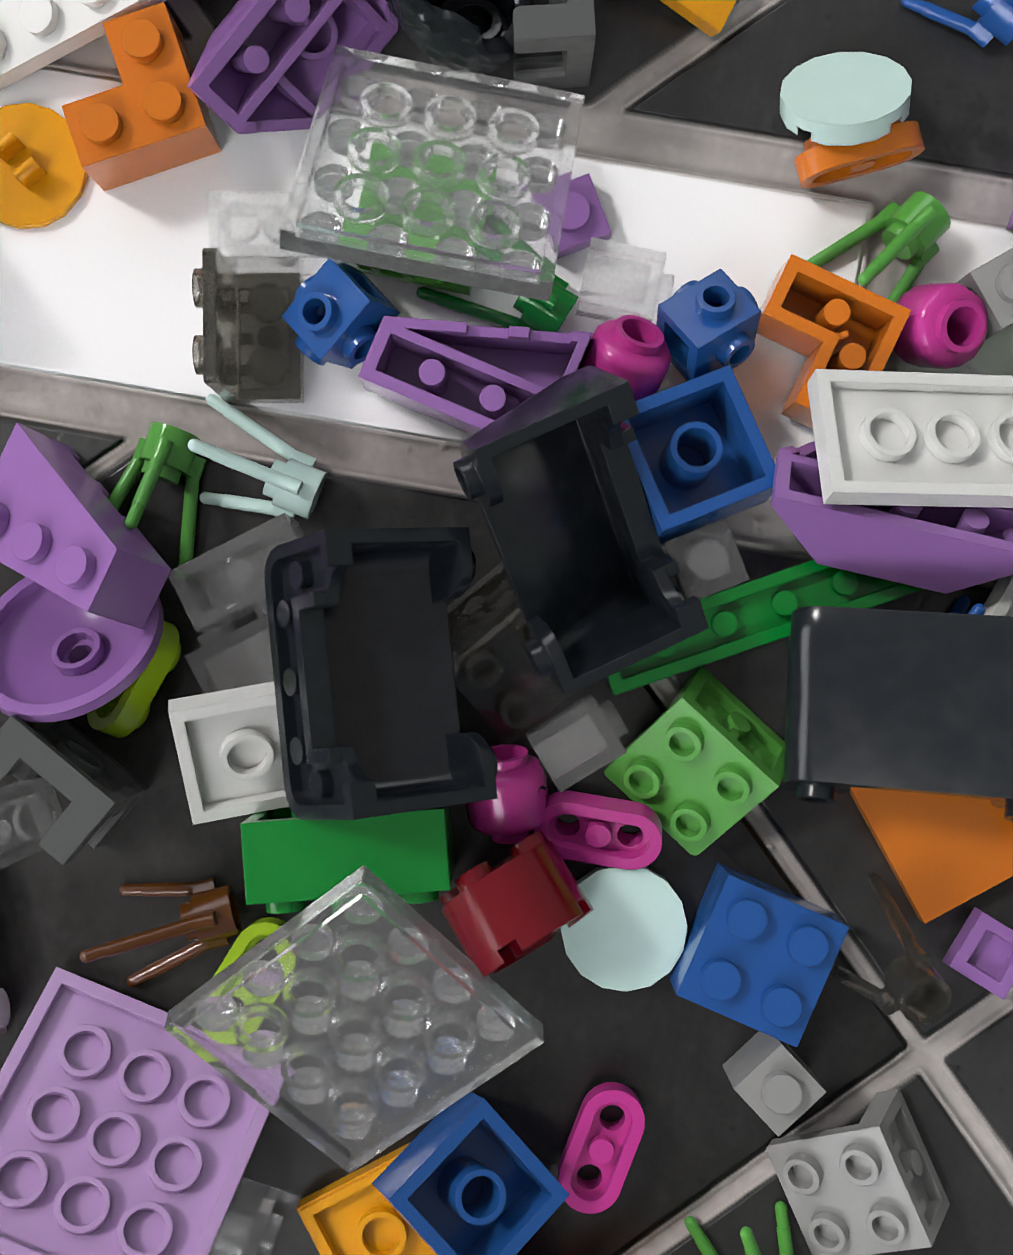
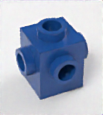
[281,257,401,369]
[656,268,761,381]

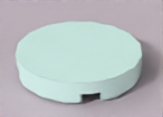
[780,52,912,146]
[560,866,688,992]

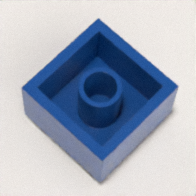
[623,365,775,544]
[668,862,849,1047]
[372,1088,570,1255]

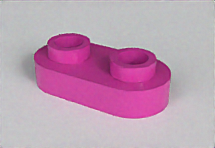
[534,791,662,870]
[557,1082,645,1214]

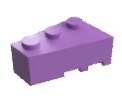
[358,316,592,435]
[0,423,171,629]

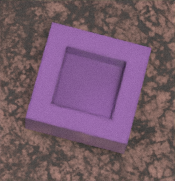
[530,173,612,261]
[942,907,1013,1000]

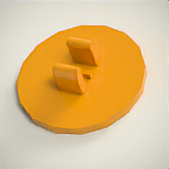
[0,103,88,230]

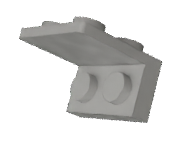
[766,1088,950,1255]

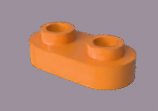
[794,119,925,188]

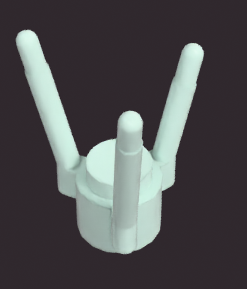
[188,394,327,523]

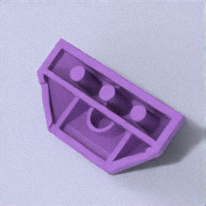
[187,0,398,134]
[771,441,1013,594]

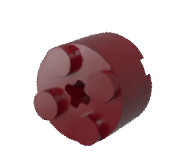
[440,831,594,980]

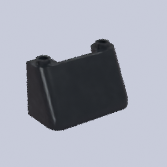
[453,365,709,696]
[264,527,498,820]
[783,606,1013,822]

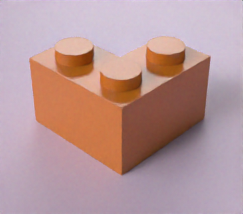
[61,2,222,192]
[757,254,911,429]

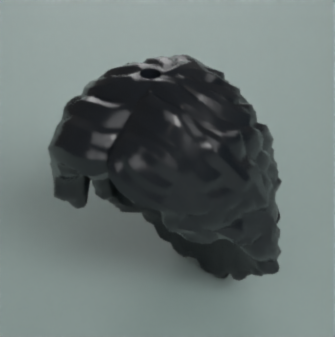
[386,0,535,74]

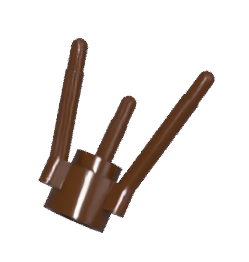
[80,877,242,987]

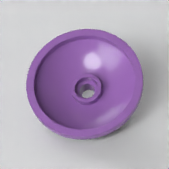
[0,577,164,722]

